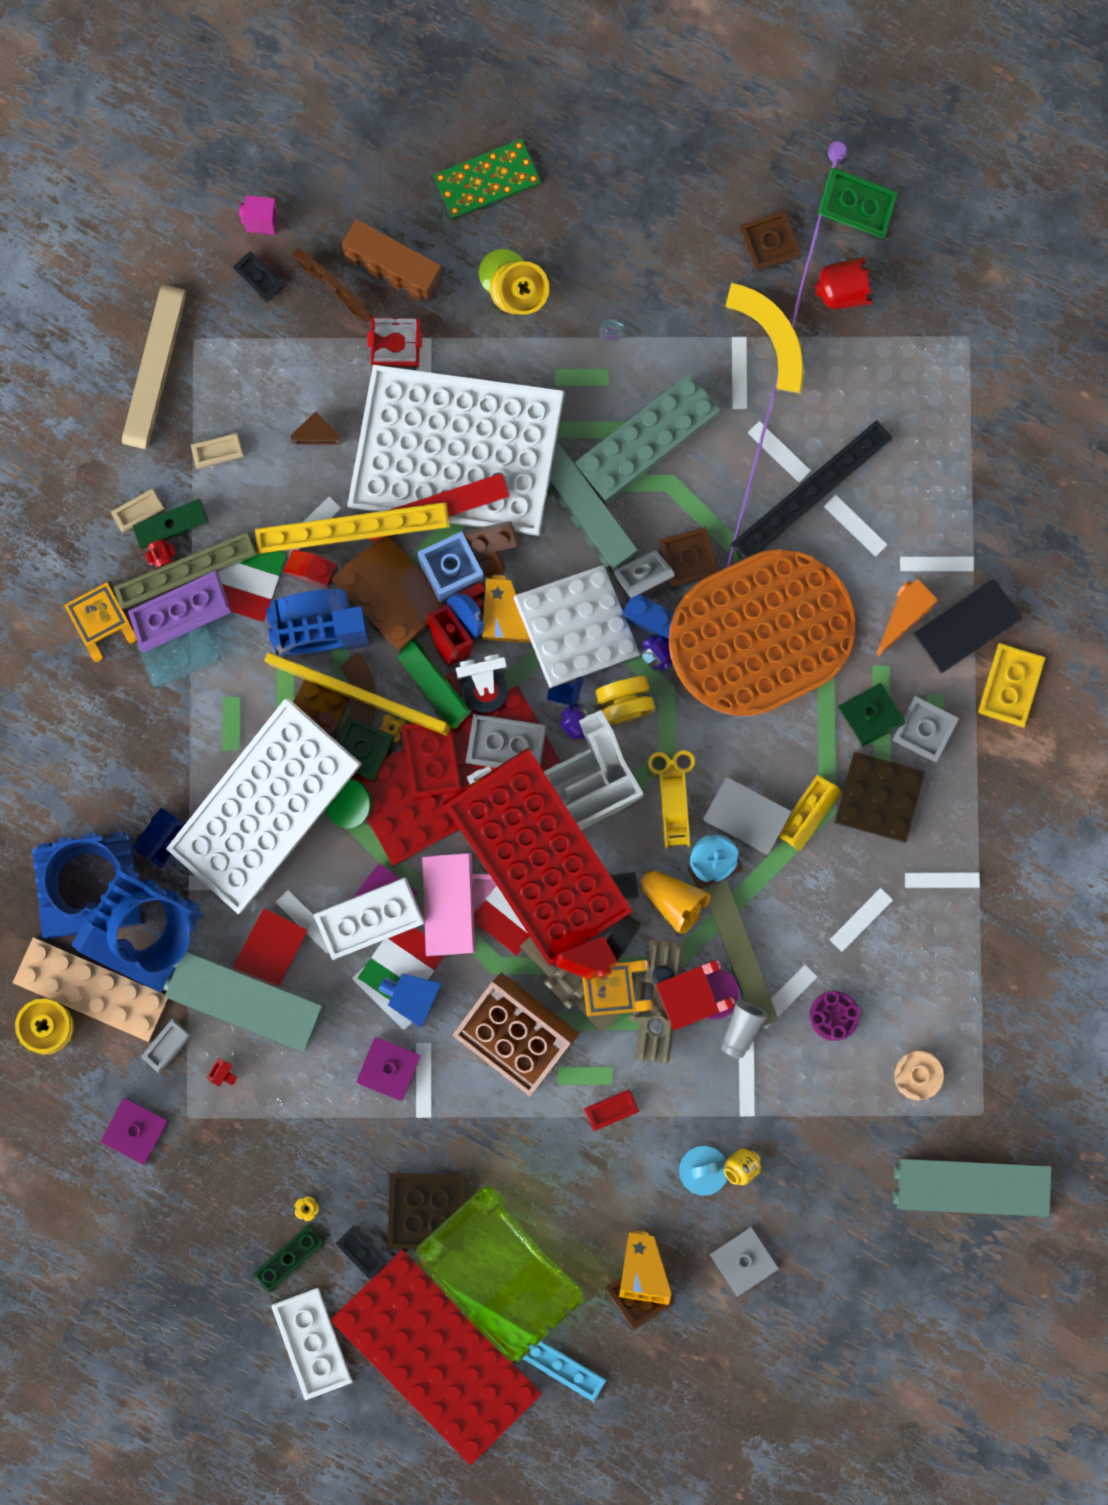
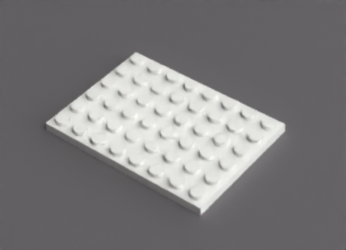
[347,365,565,536]

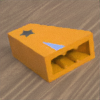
[482,575,531,643]
[619,1231,671,1305]

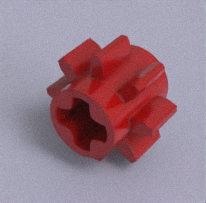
[145,539,177,569]

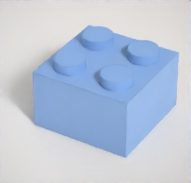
[417,531,483,603]

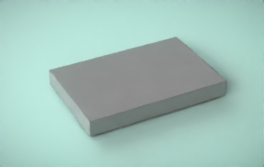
[466,714,547,768]
[703,777,792,855]

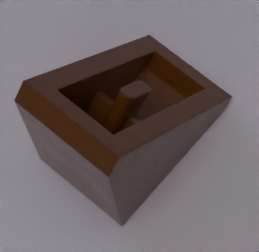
[291,411,341,445]

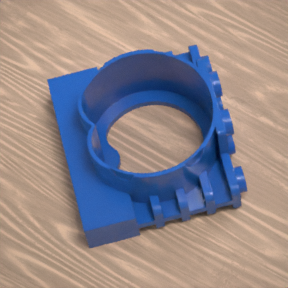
[266,589,370,659]
[32,832,144,939]
[72,867,204,993]

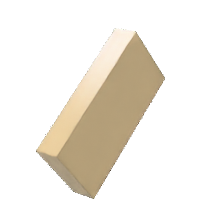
[191,433,244,469]
[110,488,165,534]

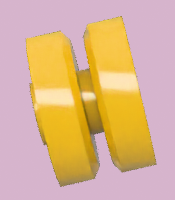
[490,261,549,315]
[595,676,656,725]
[15,999,74,1055]

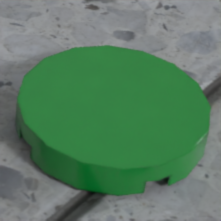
[326,779,373,828]

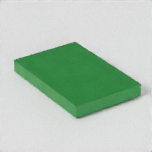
[818,167,898,239]

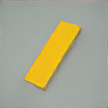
[779,774,841,851]

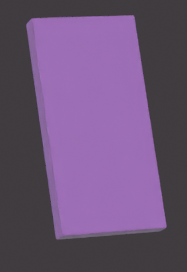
[128,570,231,653]

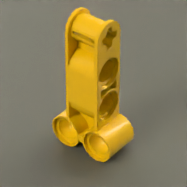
[647,750,695,849]

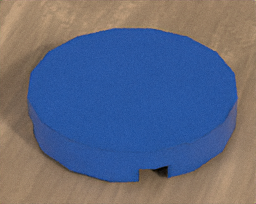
[446,593,484,640]

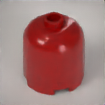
[815,257,873,310]

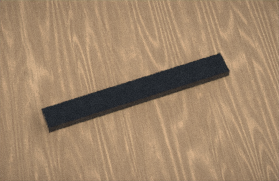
[730,420,893,560]

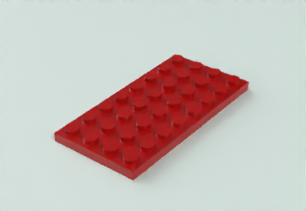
[350,685,561,867]
[443,747,633,966]
[330,1249,542,1465]

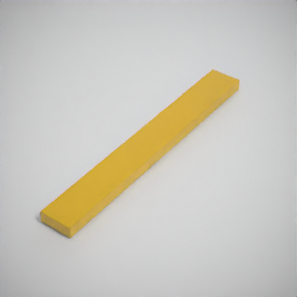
[255,503,450,554]
[264,652,450,736]

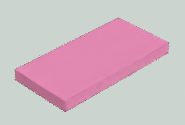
[422,853,476,956]

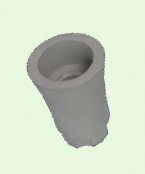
[721,1001,768,1059]

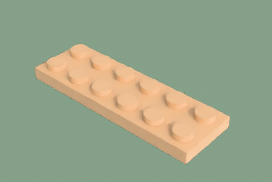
[13,938,169,1042]

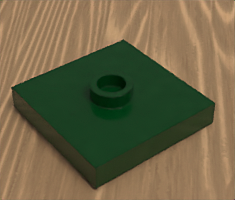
[838,682,906,747]
[338,717,395,782]

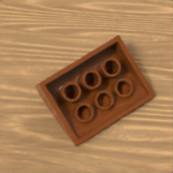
[331,537,447,654]
[452,972,579,1097]

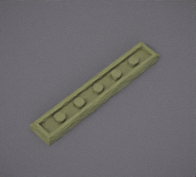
[113,531,258,610]
[703,881,779,1027]

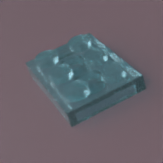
[136,624,222,689]

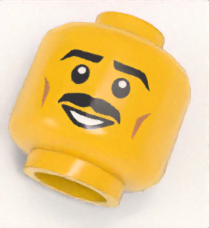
[724,1148,761,1186]

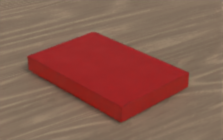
[401,718,462,799]
[233,908,308,986]

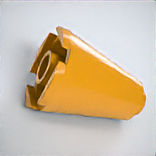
[640,870,711,934]

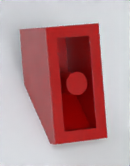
[283,549,338,590]
[427,604,474,666]
[555,936,617,980]

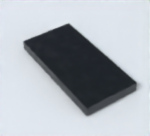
[913,578,1022,674]

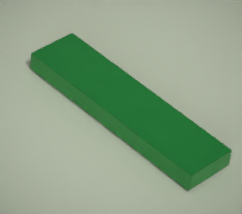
[397,640,471,728]

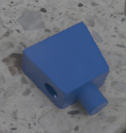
[378,973,441,1028]

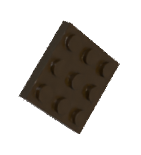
[834,752,926,843]
[388,1173,465,1250]

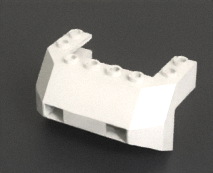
[467,710,644,830]

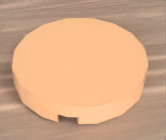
[894,1051,944,1100]

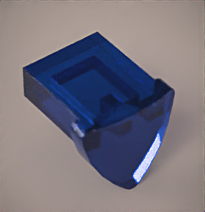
[547,677,584,707]

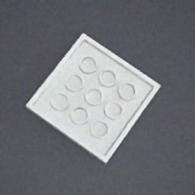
[514,565,640,688]

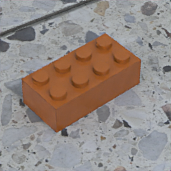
[342,219,442,302]

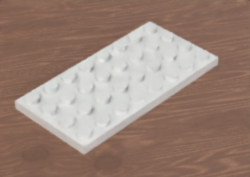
[166,698,361,914]

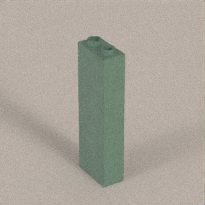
[164,949,324,1052]
[893,1159,1051,1217]

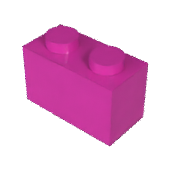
[239,195,278,235]

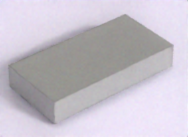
[141,1019,192,1073]

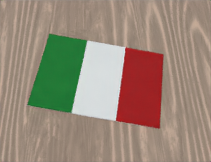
[218,536,287,622]
[474,886,530,956]
[357,928,445,1000]

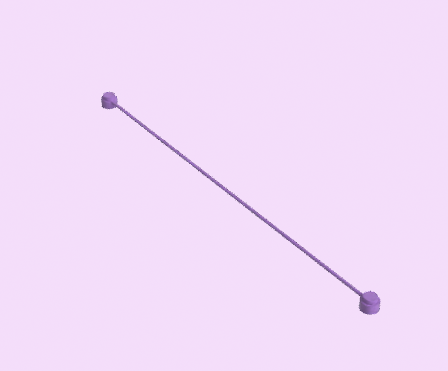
[726,141,848,568]

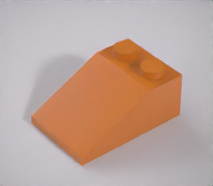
[876,579,938,657]

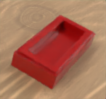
[584,1089,639,1132]

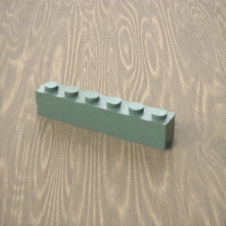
[548,440,638,571]

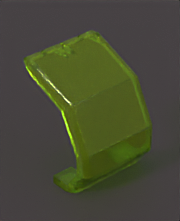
[416,1186,584,1362]

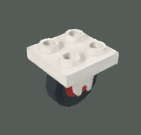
[456,654,508,713]

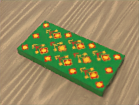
[433,139,541,220]

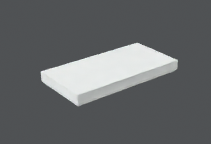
[313,877,425,960]
[271,1287,353,1400]

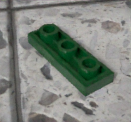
[133,499,209,549]
[252,1224,325,1294]

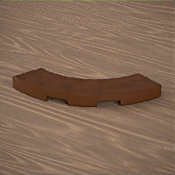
[293,249,373,323]
[335,651,376,740]

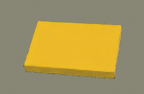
[977,643,1046,728]

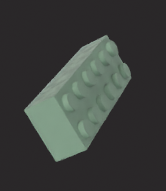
[575,373,720,505]

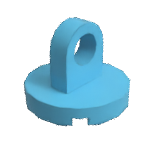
[690,835,739,882]
[679,1146,727,1196]

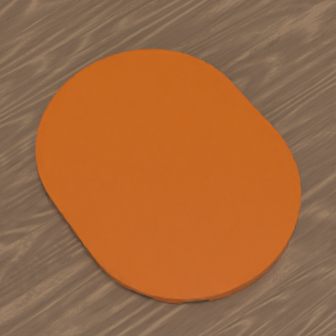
[669,549,856,716]

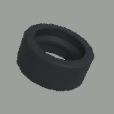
[607,915,641,961]

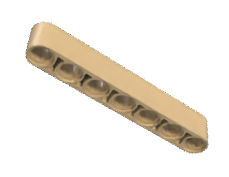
[122,284,186,450]

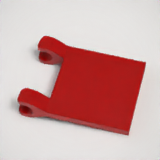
[655,960,736,1031]

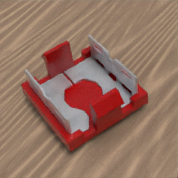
[367,318,423,367]

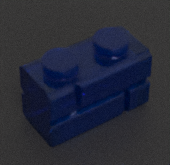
[132,808,185,868]

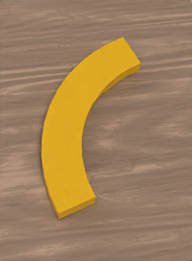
[725,283,804,394]

